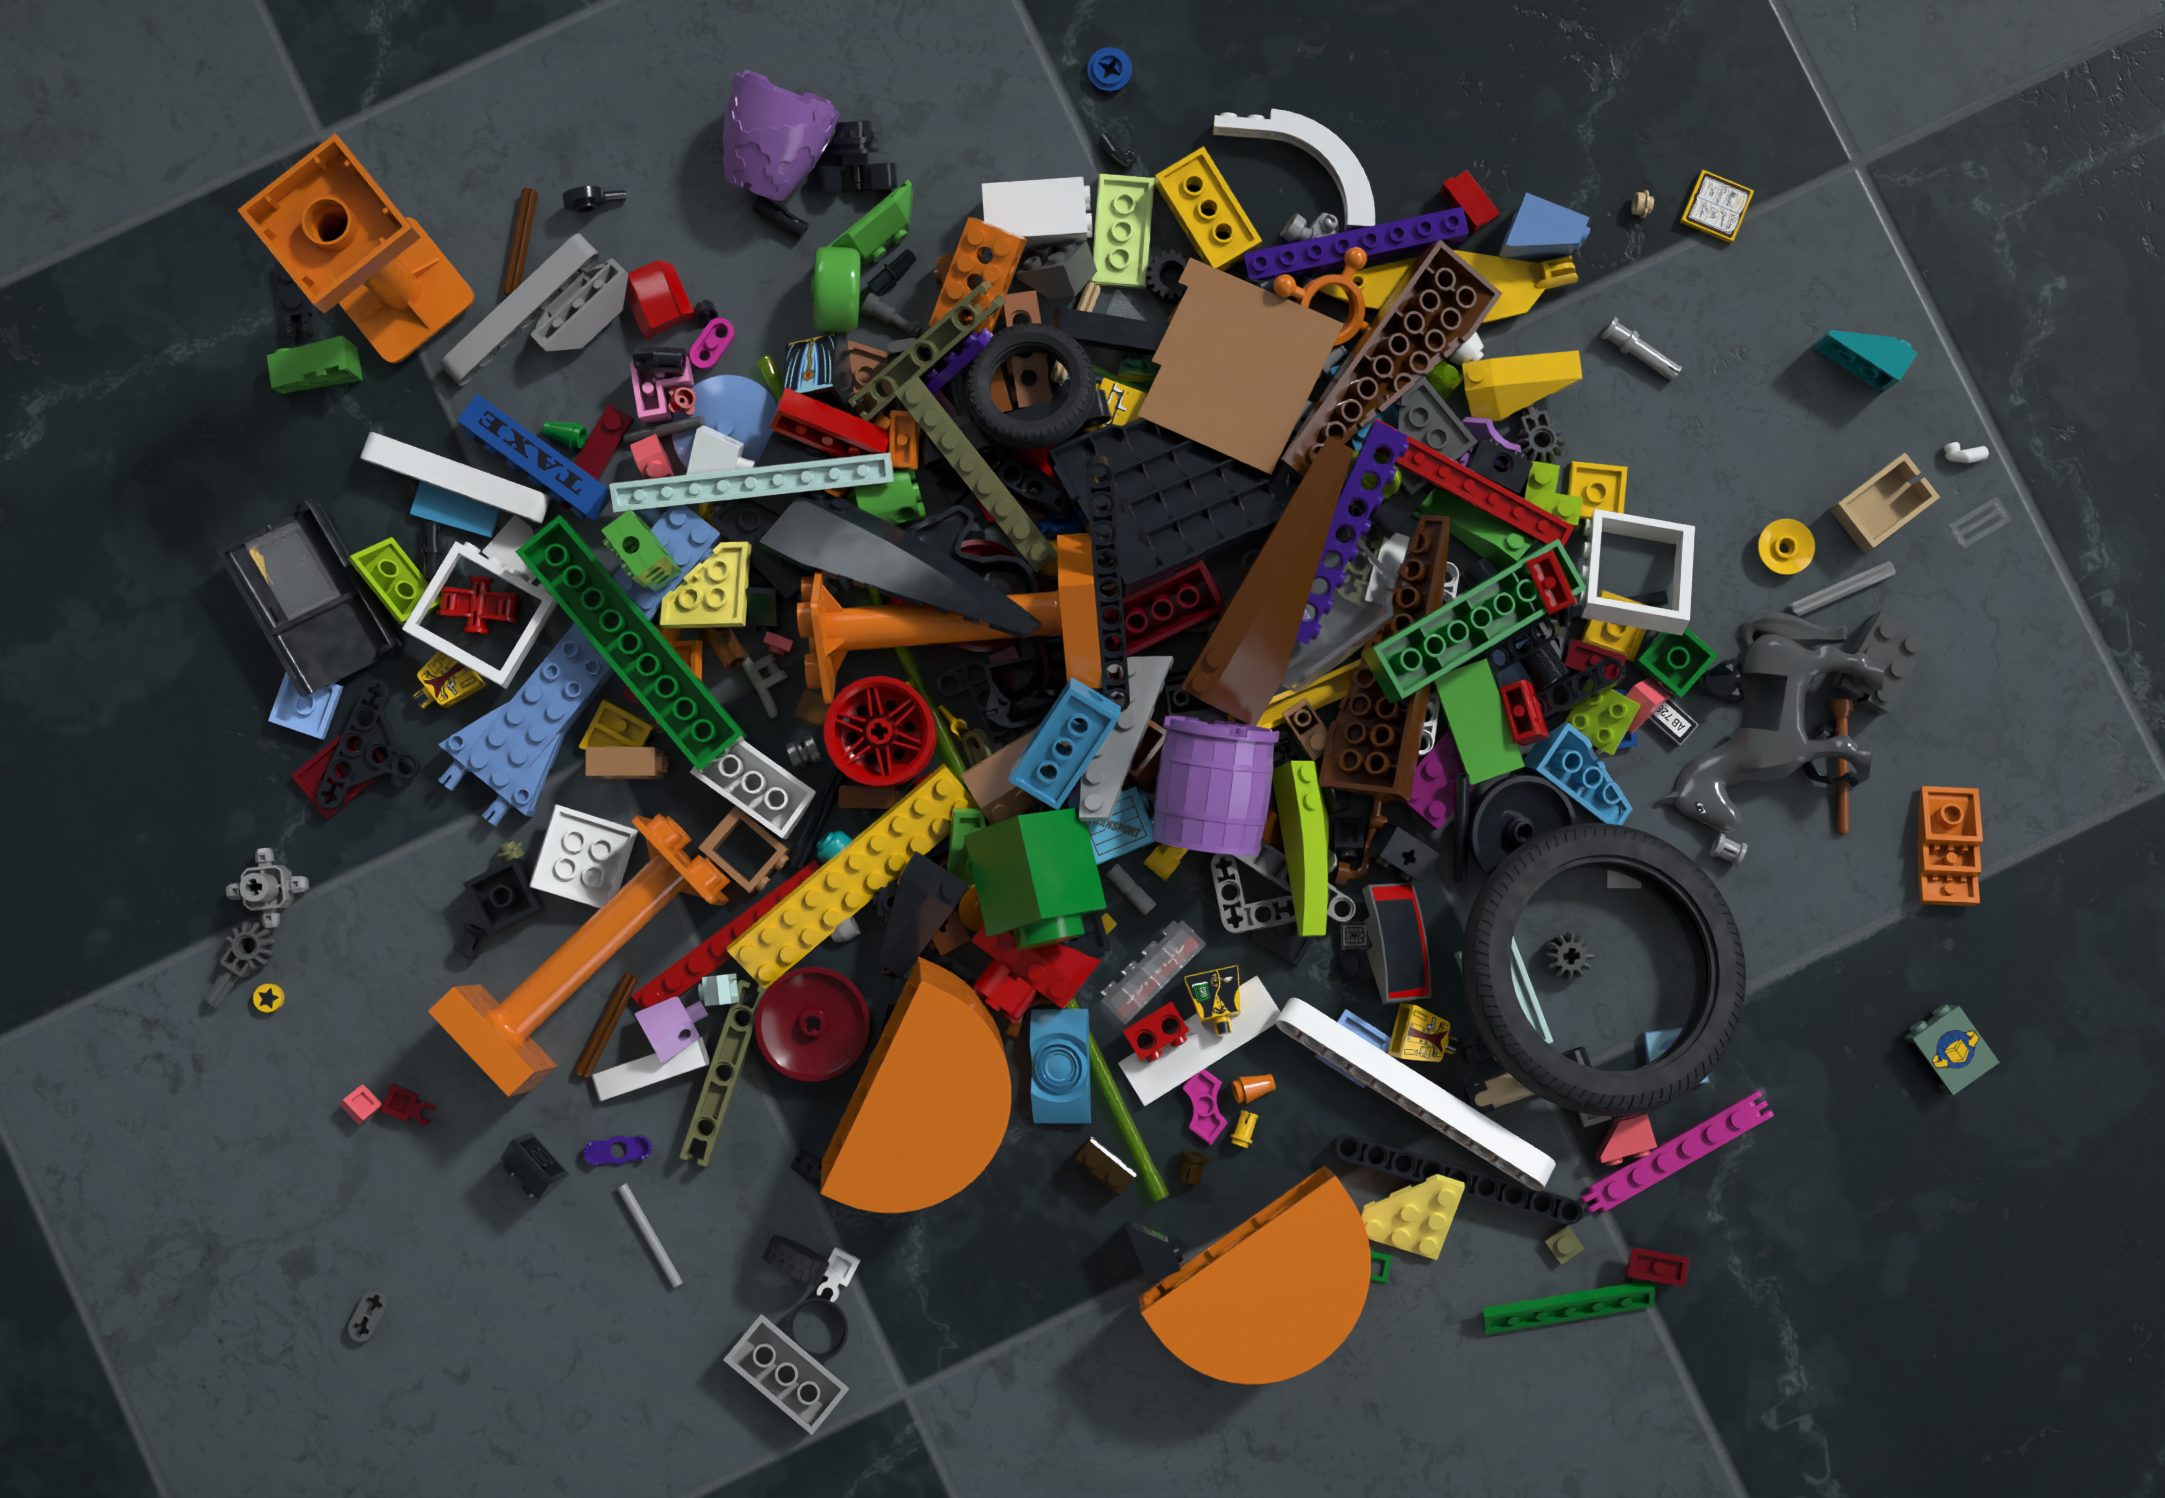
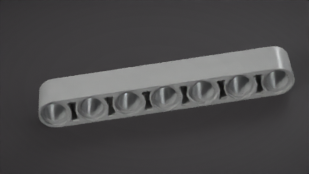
[440,233,600,386]

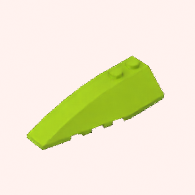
[1272,761,1329,937]

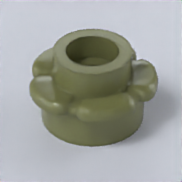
[497,840,524,863]

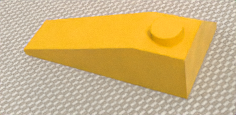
[1462,350,1583,422]

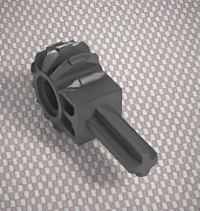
[1517,402,1565,464]
[205,922,276,1008]

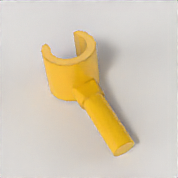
[938,705,971,741]

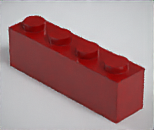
[769,387,890,458]

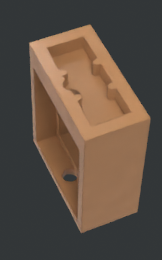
[586,747,669,779]
[699,806,790,893]

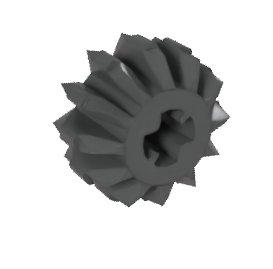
[1544,932,1594,980]

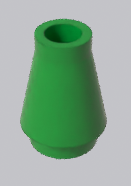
[543,421,587,450]

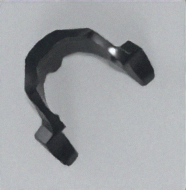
[1802,720,1870,787]

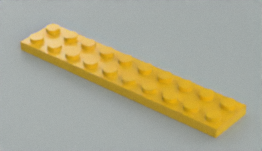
[726,764,979,988]

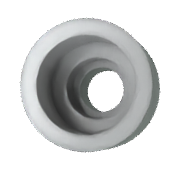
[830,916,861,943]

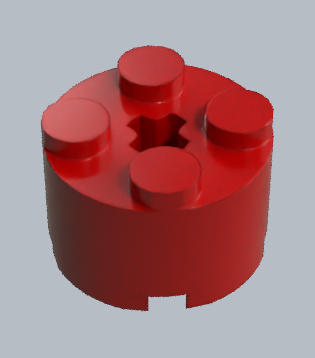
[972,958,1039,1024]

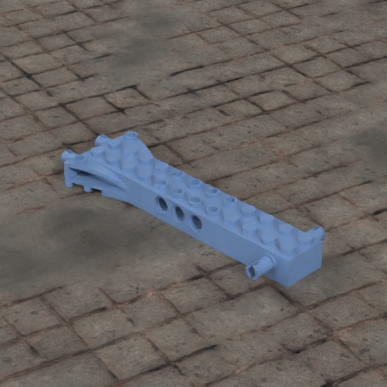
[438,504,725,826]

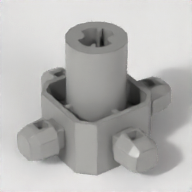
[226,848,309,928]

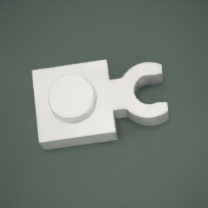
[817,1247,861,1302]

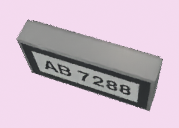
[1648,698,1699,746]

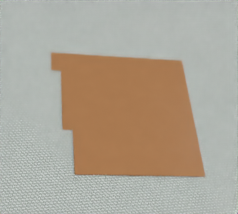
[1138,258,1344,474]

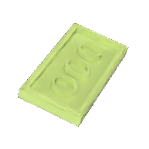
[1090,174,1155,290]

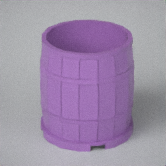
[1152,716,1280,855]

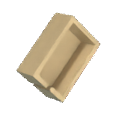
[1829,453,1940,553]

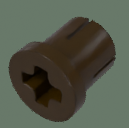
[1178,1149,1210,1185]

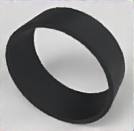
[785,1298,848,1362]

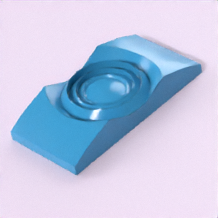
[1030,1009,1091,1123]

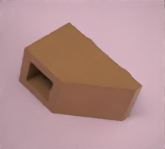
[1282,698,1328,761]

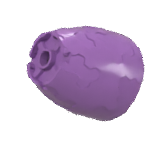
[722,70,840,201]

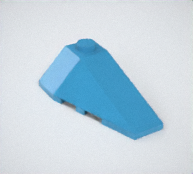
[1523,722,1633,825]

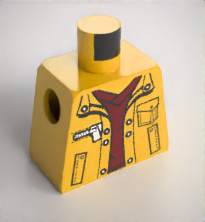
[413,641,487,709]
[1387,1003,1458,1062]

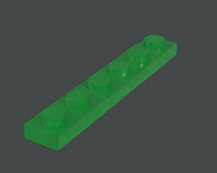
[1482,1280,1655,1335]

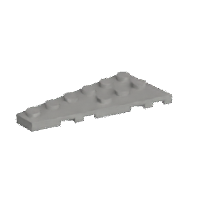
[1079,656,1174,822]

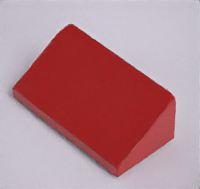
[1525,550,1577,615]

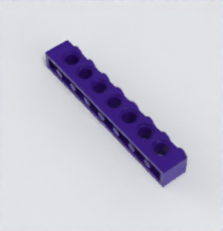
[1242,207,1469,281]
[1296,420,1409,645]

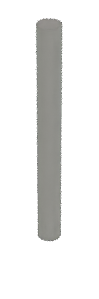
[617,1183,683,1288]

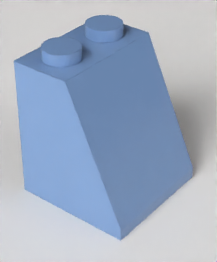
[1498,192,1591,260]

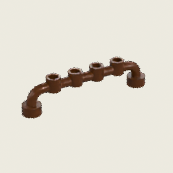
[1333,796,1391,885]

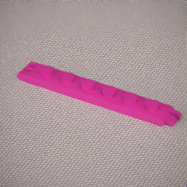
[1580,1090,1774,1213]

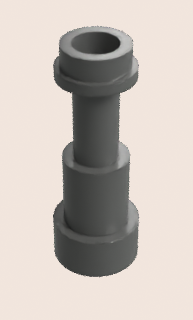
[860,292,923,339]

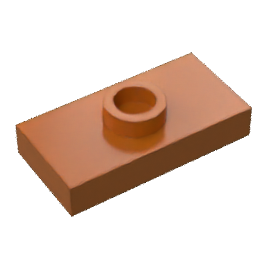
[888,410,920,469]

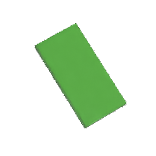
[1432,659,1525,785]

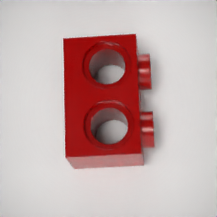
[1123,1002,1190,1063]

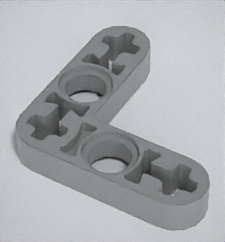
[1211,853,1296,934]

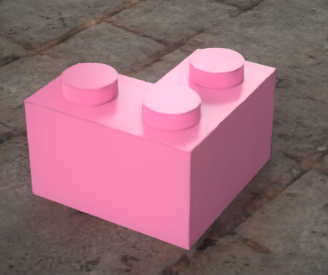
[629,355,694,424]

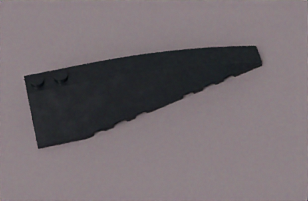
[759,489,1042,639]

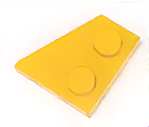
[579,699,655,749]

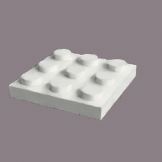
[529,805,638,908]

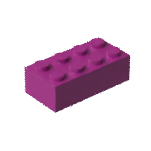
[1398,727,1478,831]

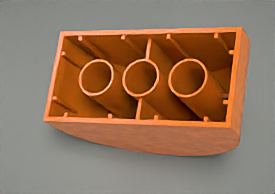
[820,957,1011,1213]
[1139,1165,1371,1384]

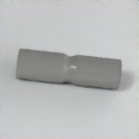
[1106,863,1156,916]

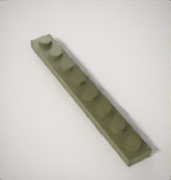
[894,374,1058,572]

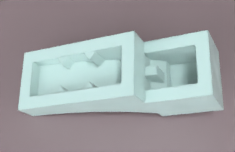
[698,973,739,1006]

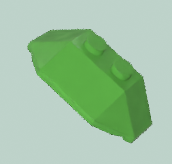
[828,180,913,265]

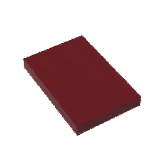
[290,732,387,820]

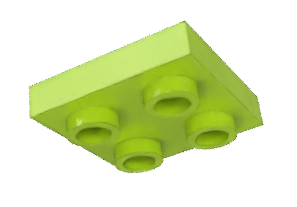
[1565,678,1641,755]

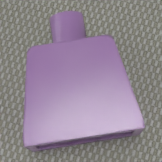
[635,997,708,1064]

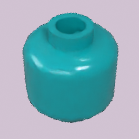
[816,830,853,864]

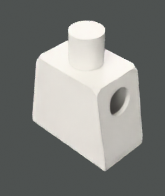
[686,425,756,475]

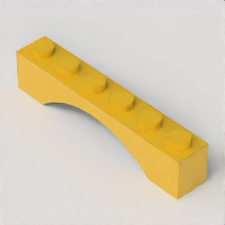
[1227,659,1362,729]

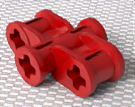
[436,575,521,635]

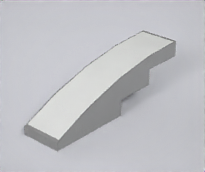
[591,1037,711,1102]

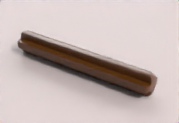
[503,188,538,296]
[575,973,639,1078]

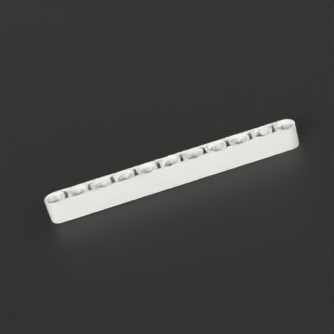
[1276,998,1556,1191]

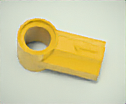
[1143,844,1189,881]

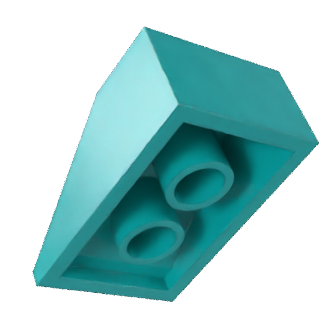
[1813,330,1918,393]

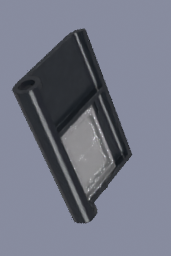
[216,499,404,697]

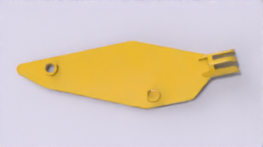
[1318,250,1578,323]

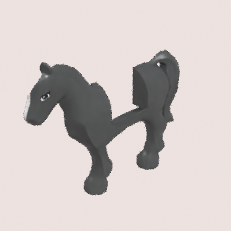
[1660,611,1886,832]

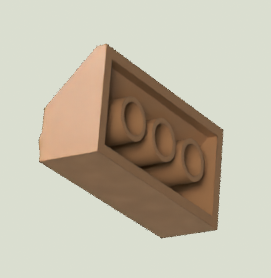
[960,725,1070,825]

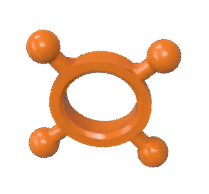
[1273,247,1370,346]

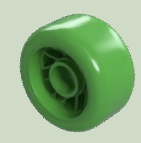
[810,246,860,333]

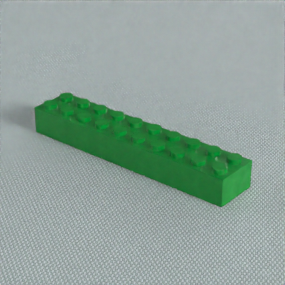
[515,515,748,773]

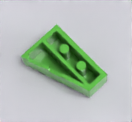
[267,336,363,394]

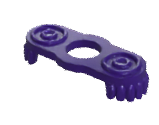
[583,1135,652,1166]

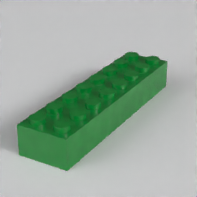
[1361,538,1587,703]

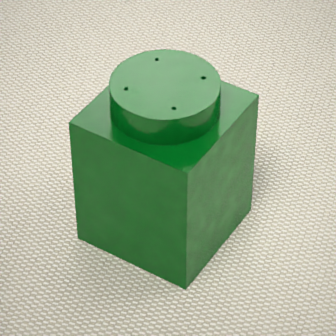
[964,807,1107,950]

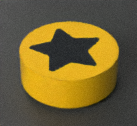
[253,984,284,1012]

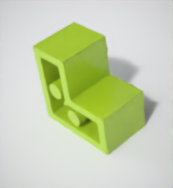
[1524,461,1583,531]

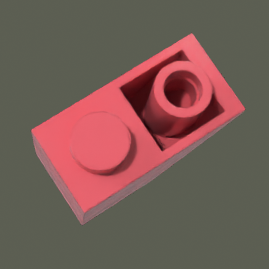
[630,434,676,479]
[1595,1113,1657,1166]

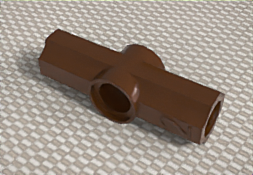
[699,627,748,670]

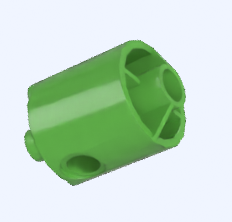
[846,468,927,526]

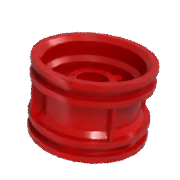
[824,676,937,787]

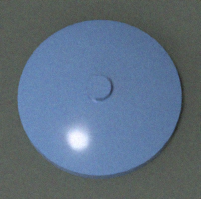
[672,375,777,469]

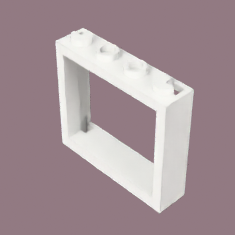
[1577,509,1695,635]
[402,541,558,689]

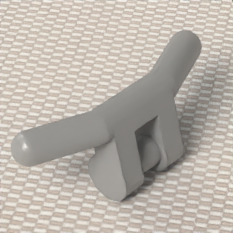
[740,653,788,718]

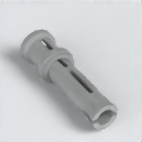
[1600,317,1682,382]

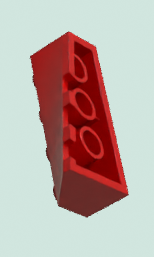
[971,924,1101,1009]

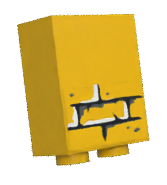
[1084,378,1148,434]

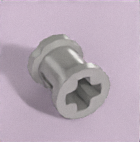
[1710,833,1747,867]

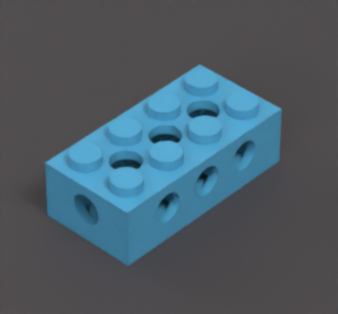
[1008,677,1121,810]

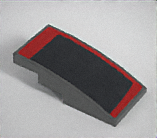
[1362,882,1432,1004]

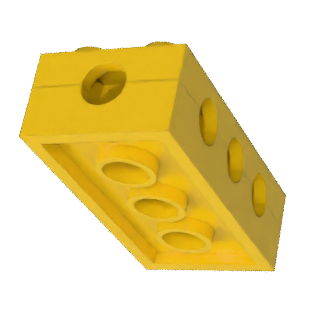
[1155,146,1262,271]

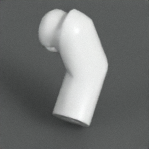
[1944,442,1989,463]

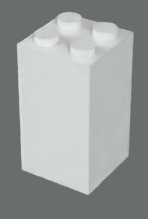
[982,177,1092,254]

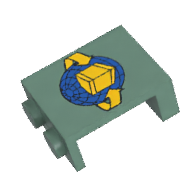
[1904,1004,2000,1095]

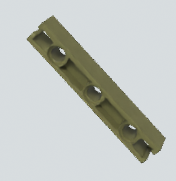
[848,280,1006,421]
[679,980,768,1167]

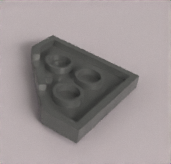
[1394,377,1478,497]

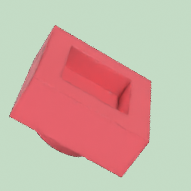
[763,631,796,657]
[340,1084,382,1125]

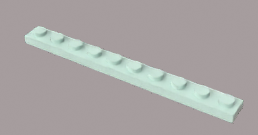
[609,452,894,512]

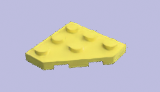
[660,542,751,629]
[1360,1174,1465,1260]

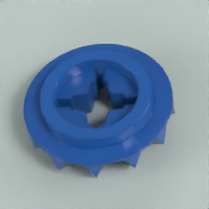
[1088,47,1132,93]

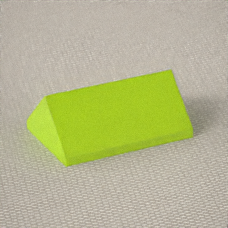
[348,537,441,626]

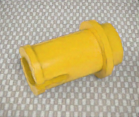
[1230,1110,1258,1148]

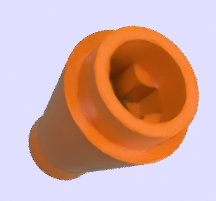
[1231,1074,1276,1105]

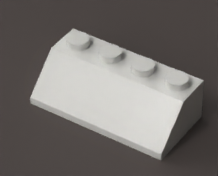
[690,740,816,839]

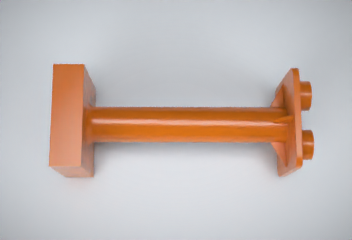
[238,133,475,364]
[797,533,1103,705]
[428,813,731,1097]

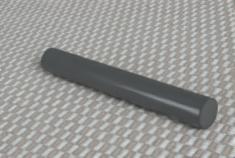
[623,415,705,445]

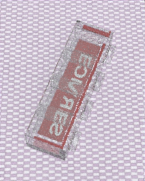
[1101,920,1206,1025]

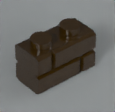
[1074,1136,1136,1197]

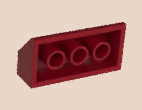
[1103,560,1226,656]

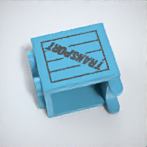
[1068,786,1156,865]

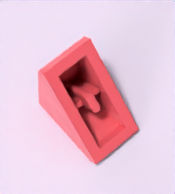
[1626,677,1670,735]

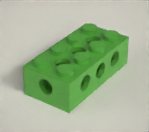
[601,509,683,593]

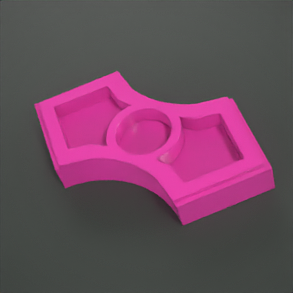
[1182,1069,1228,1145]

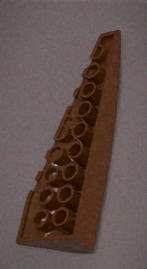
[1281,239,1502,478]
[1181,435,1353,726]
[1318,515,1451,802]

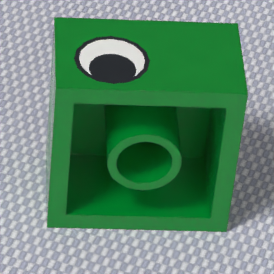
[1631,627,1719,700]

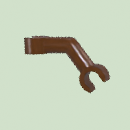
[1007,993,1056,1039]

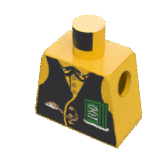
[1184,965,1241,1036]

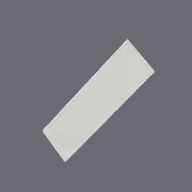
[1118,976,1281,1106]

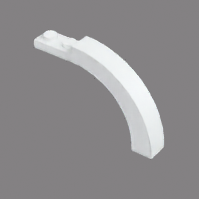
[1213,109,1375,232]

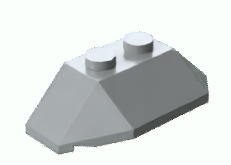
[531,258,628,351]

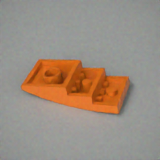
[1918,786,1983,907]

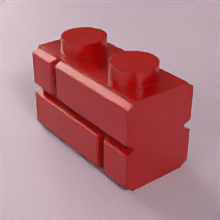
[1498,680,1549,746]

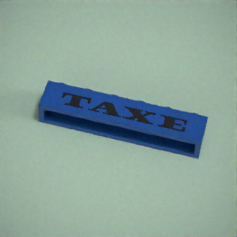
[457,394,611,521]

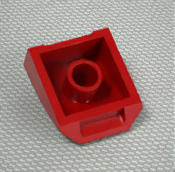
[625,260,696,340]

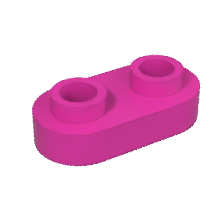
[690,318,735,370]

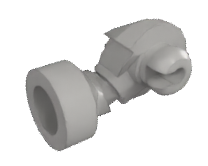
[1280,213,1339,242]

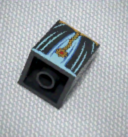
[781,332,857,417]

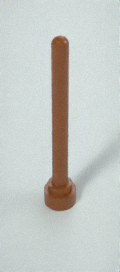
[1830,699,1853,835]

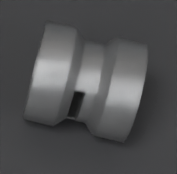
[786,734,823,771]

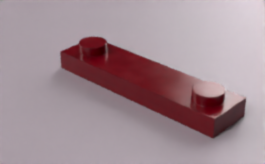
[552,404,634,513]

